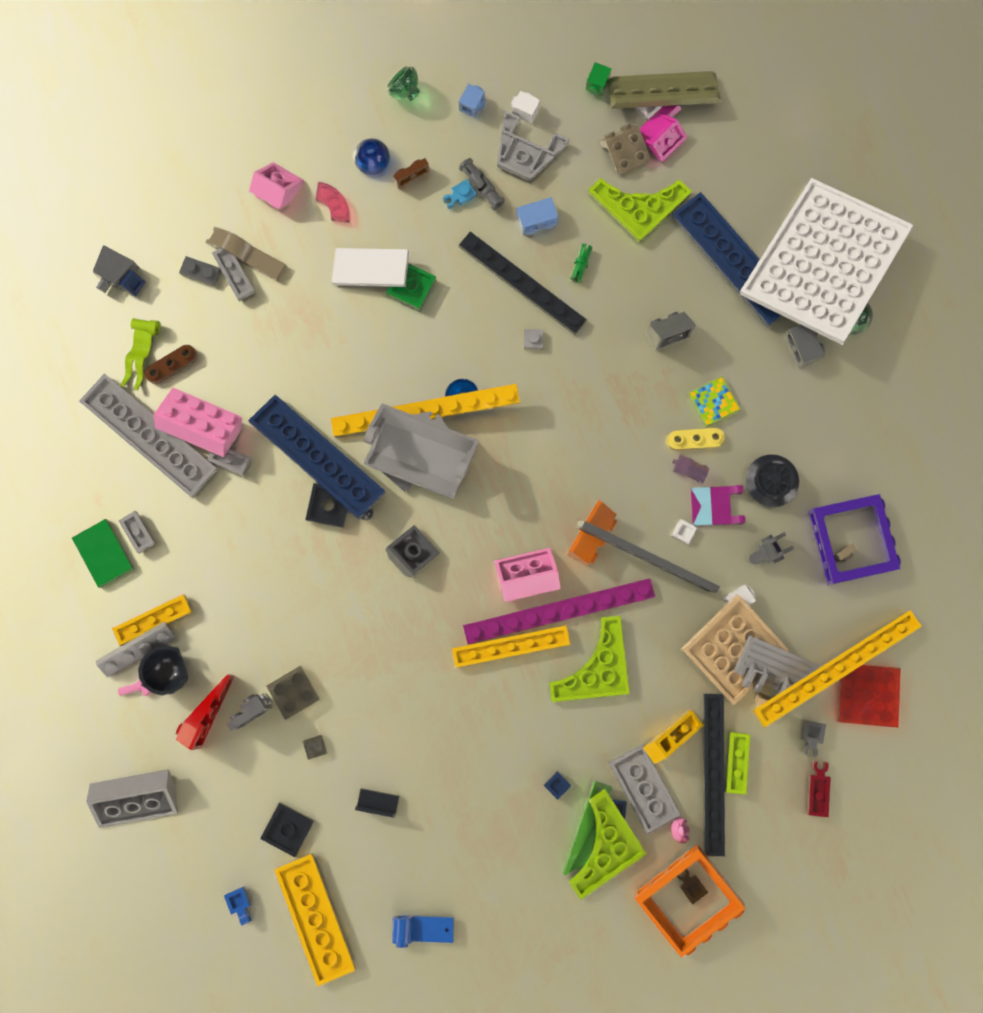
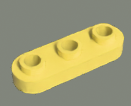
[667,428,725,451]

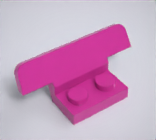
[640,105,687,162]

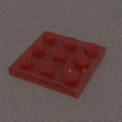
[837,665,901,728]

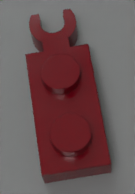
[807,761,831,817]

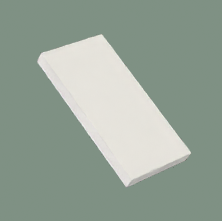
[332,248,409,287]

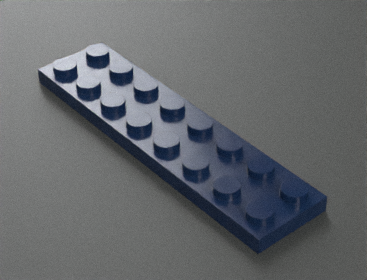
[671,192,782,327]
[248,395,386,520]

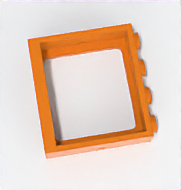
[634,844,746,958]

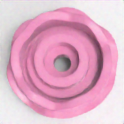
[671,818,690,844]

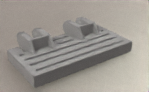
[734,635,820,694]

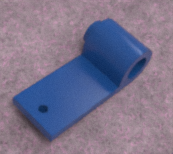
[392,915,454,948]

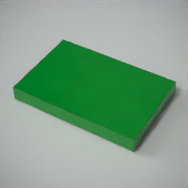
[72,519,134,588]

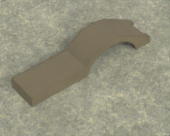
[205,227,287,282]

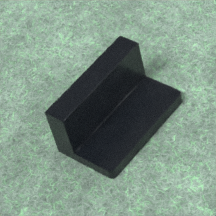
[355,788,400,818]

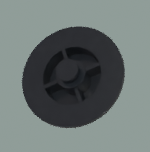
[745,454,799,507]

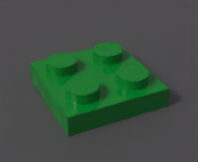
[386,263,436,311]

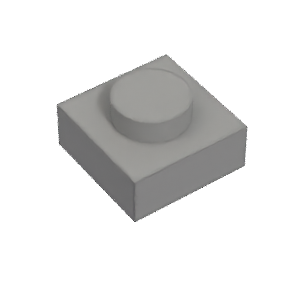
[524,329,543,349]

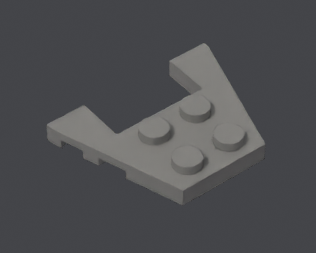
[497,110,570,182]

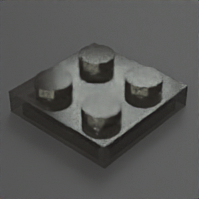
[266,666,321,720]

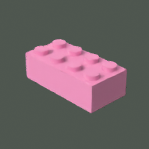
[153,388,242,457]

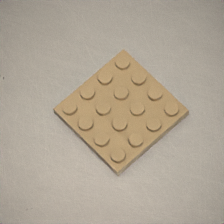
[681,594,789,705]

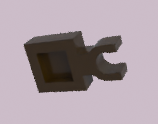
[676,869,709,905]

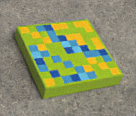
[688,377,740,427]

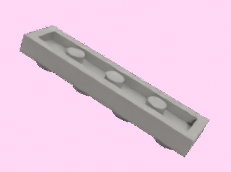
[96,622,176,678]

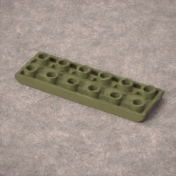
[608,71,721,109]

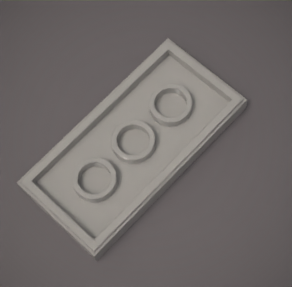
[608,744,682,835]

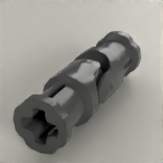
[459,158,505,211]

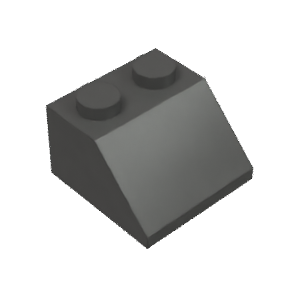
[647,312,696,350]

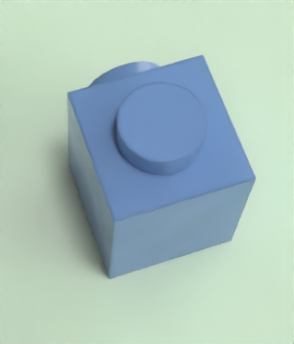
[459,83,486,118]

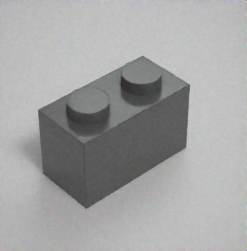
[785,325,825,368]

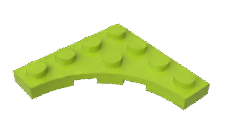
[588,178,692,243]
[549,616,630,702]
[569,789,646,900]

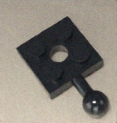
[305,483,374,528]

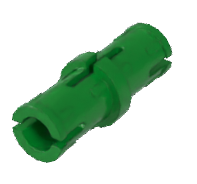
[570,244,593,283]

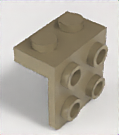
[599,124,650,175]

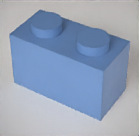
[516,197,559,235]

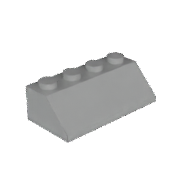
[86,769,178,828]

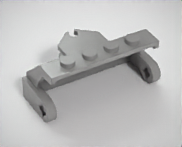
[364,403,479,499]

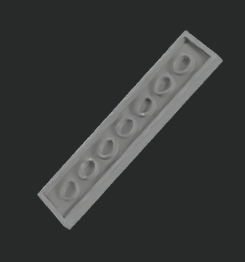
[79,373,218,498]

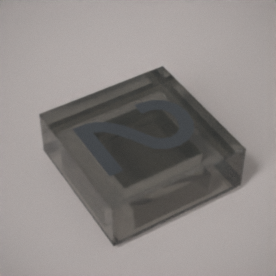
[302,735,328,760]

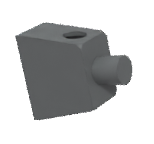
[93,245,139,294]

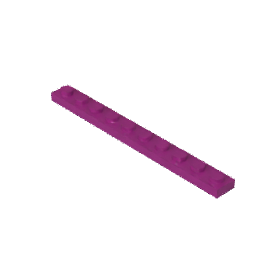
[463,578,655,644]

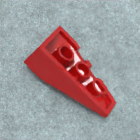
[175,674,235,750]

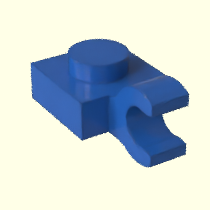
[224,887,252,926]

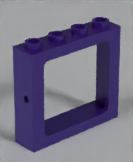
[808,494,901,586]

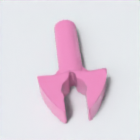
[118,675,151,696]

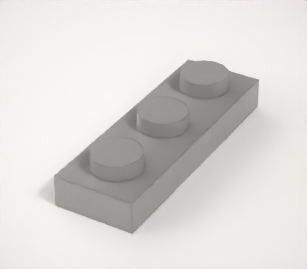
[212,248,255,301]

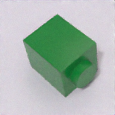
[585,62,612,96]

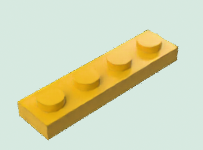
[112,594,193,646]

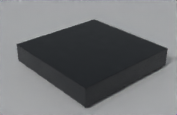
[260,802,315,857]

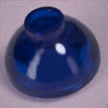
[353,138,390,175]

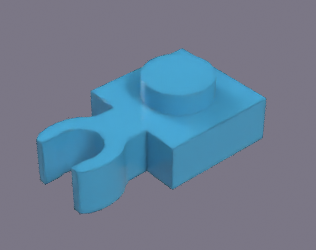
[443,179,477,209]

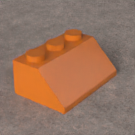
[567,500,617,566]

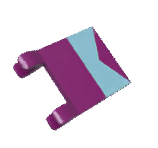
[691,485,745,526]

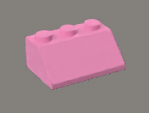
[494,548,561,602]

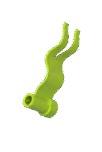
[120,318,161,391]

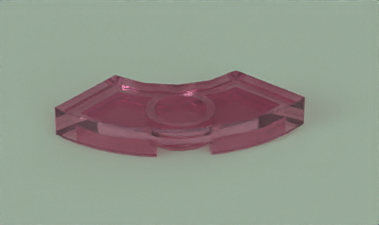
[315,182,350,223]

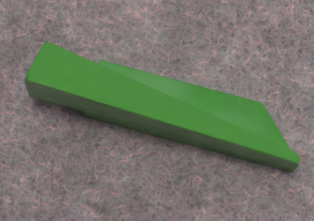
[562,780,612,875]

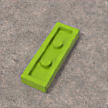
[725,732,750,795]

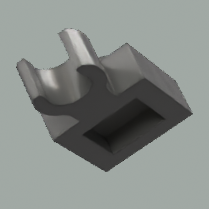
[801,720,826,757]

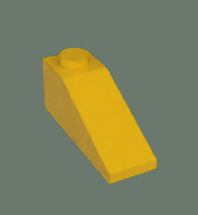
[643,709,703,764]

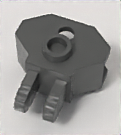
[749,532,794,565]

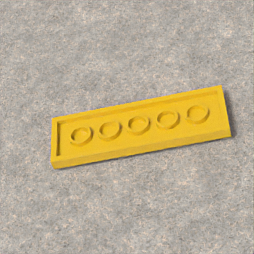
[274,853,356,987]

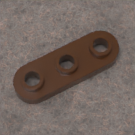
[145,345,198,384]

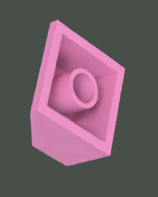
[249,162,304,209]

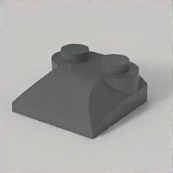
[385,525,440,578]

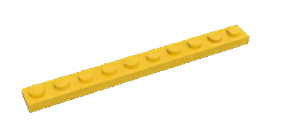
[331,383,520,438]
[752,610,922,728]

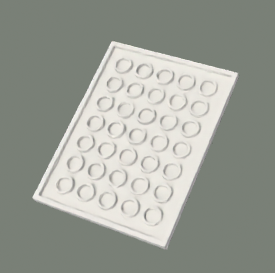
[740,178,913,345]

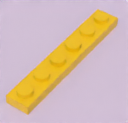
[452,626,570,668]

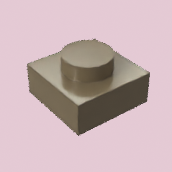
[834,543,857,562]

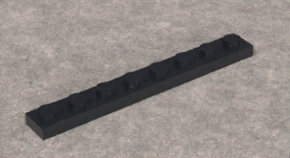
[459,231,587,335]
[703,694,725,857]

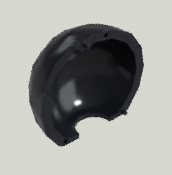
[138,645,189,696]

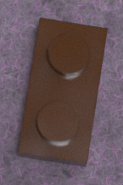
[393,158,430,189]

